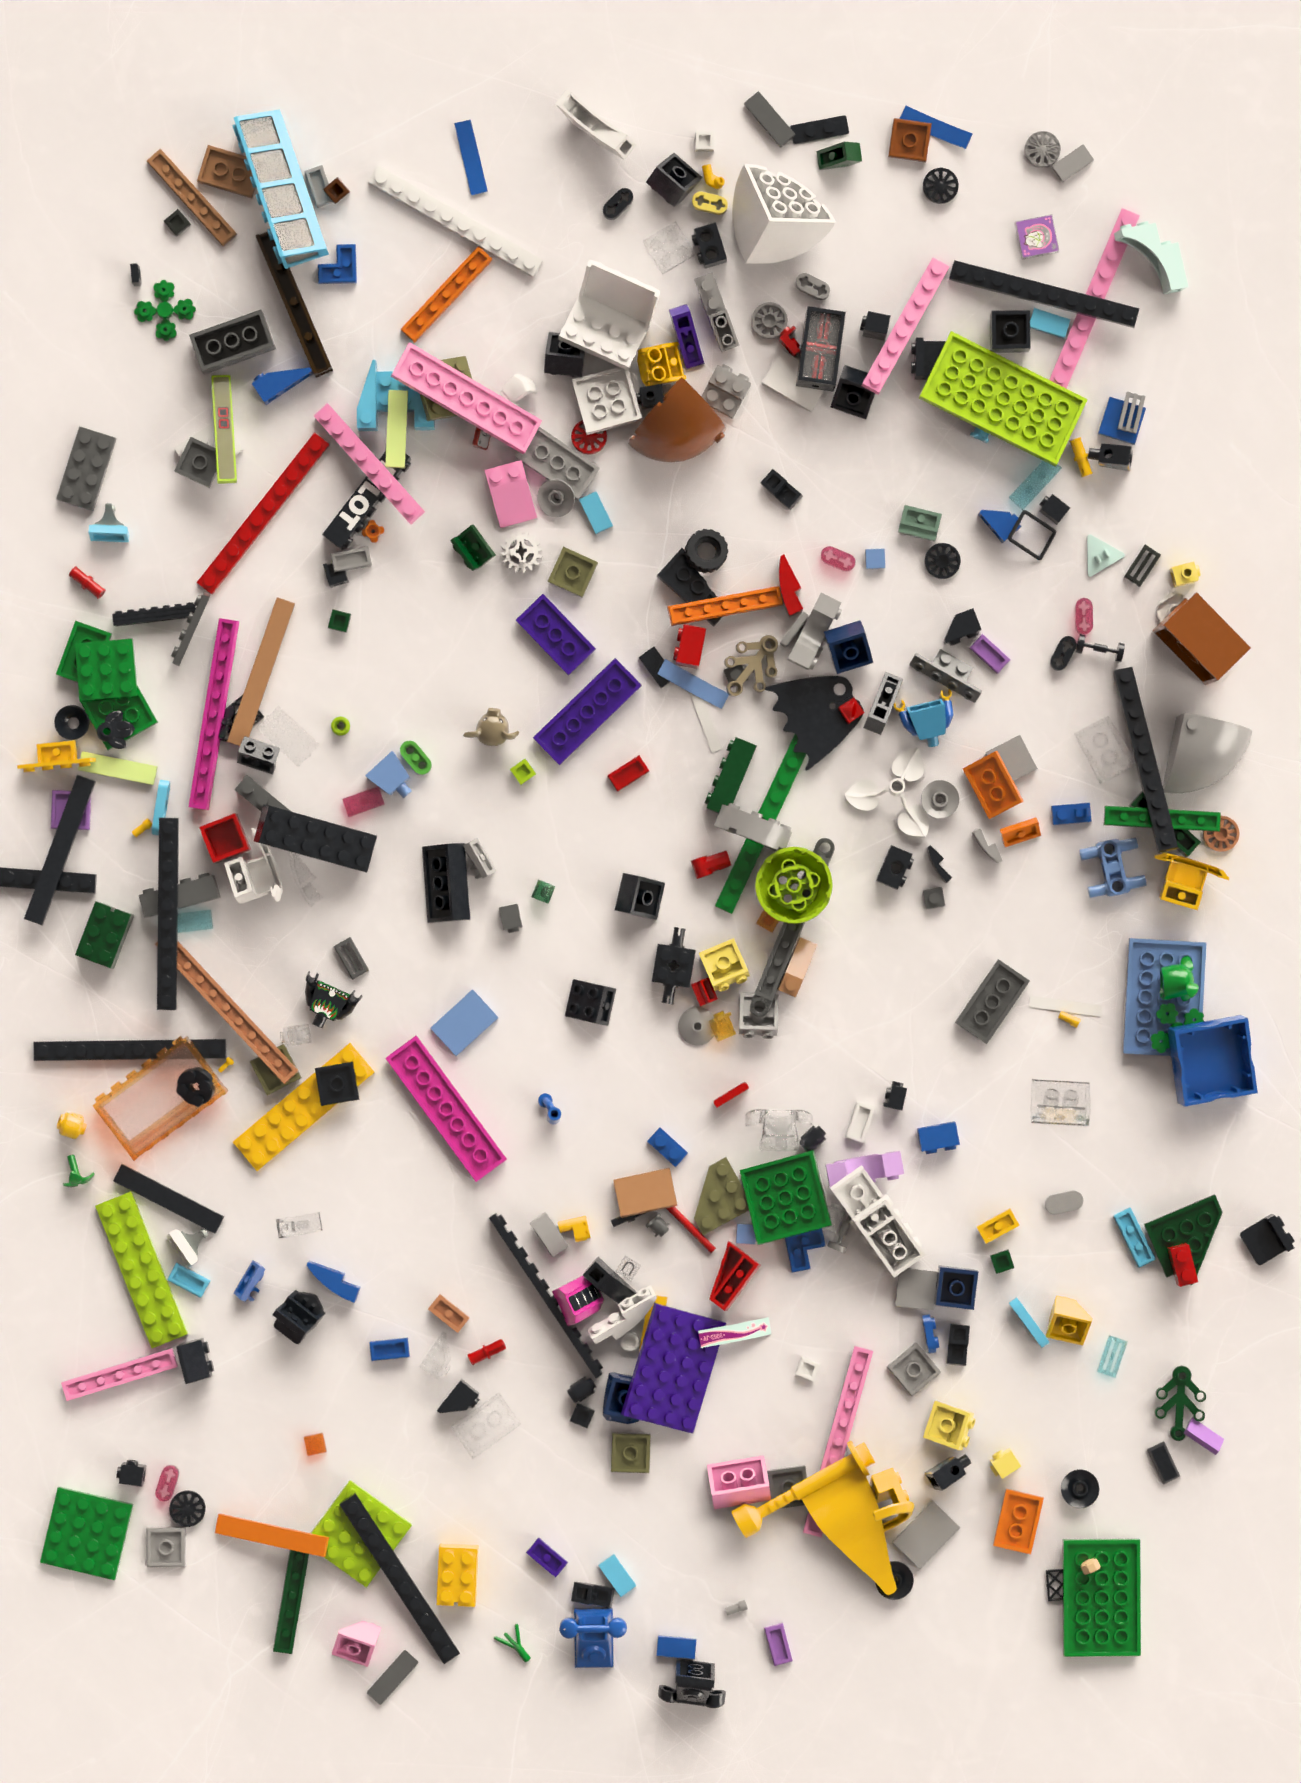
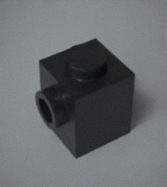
[636,384,664,409]
[116,1460,147,1487]

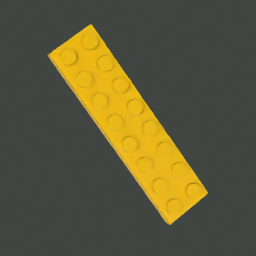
[233,1043,375,1171]

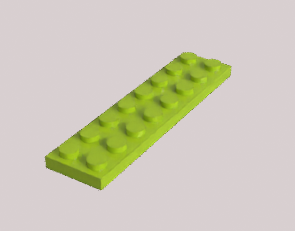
[95,1191,188,1348]

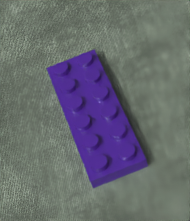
[533,658,642,766]

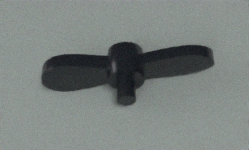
[219,706,235,740]

